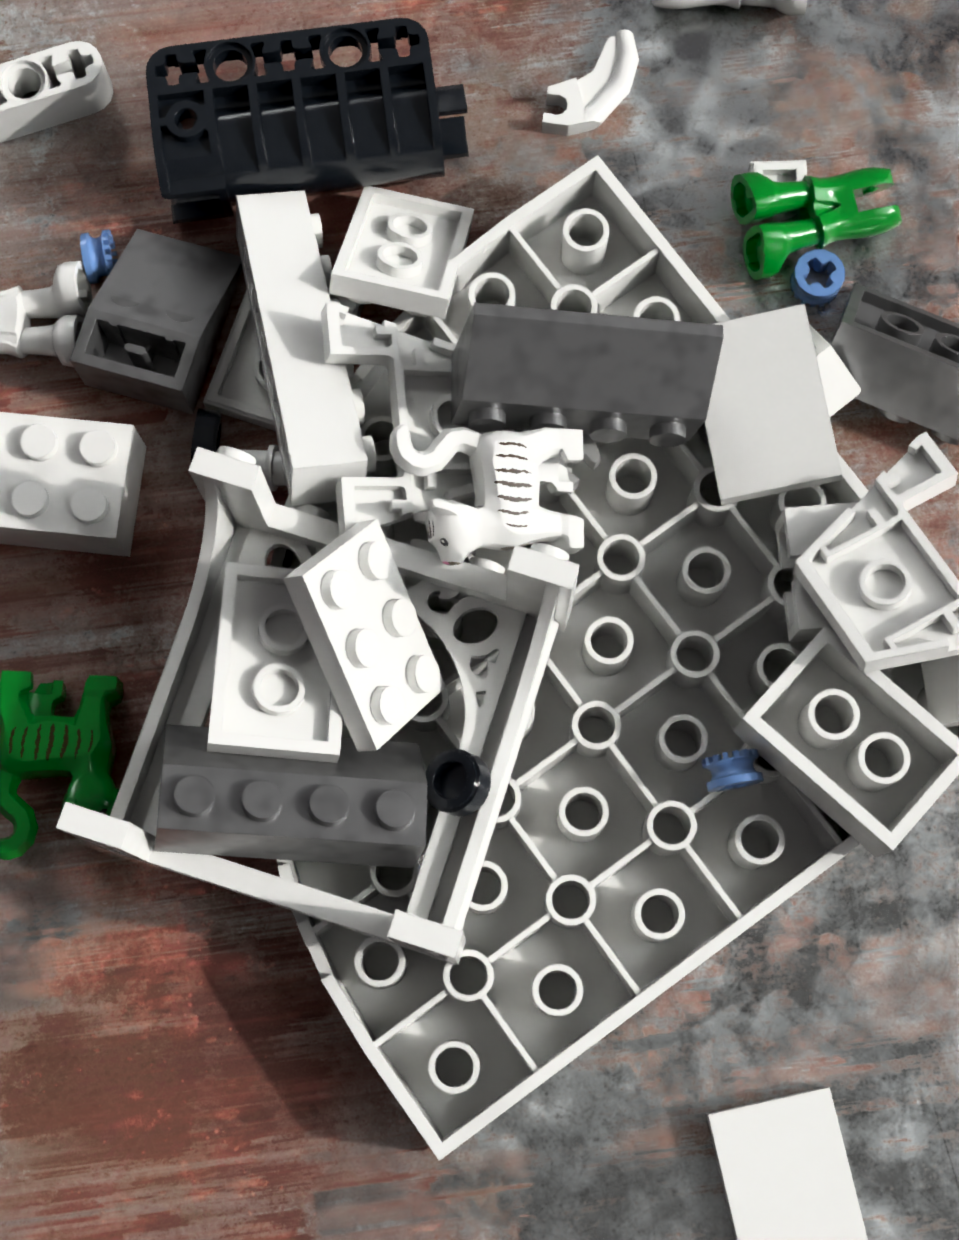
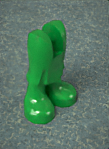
[730,167,902,280]

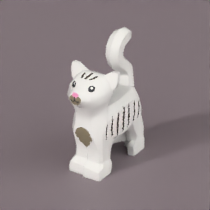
[389,424,584,566]

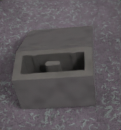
[70,229,243,414]

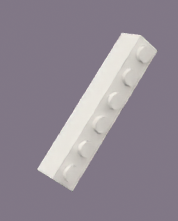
[236,190,376,506]

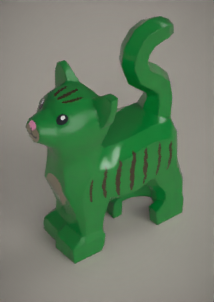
[0,670,124,860]

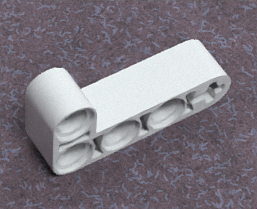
[0,41,113,143]

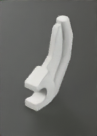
[542,29,639,136]

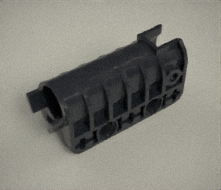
[146,18,469,224]

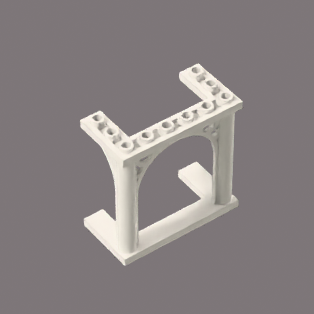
[56,446,580,965]

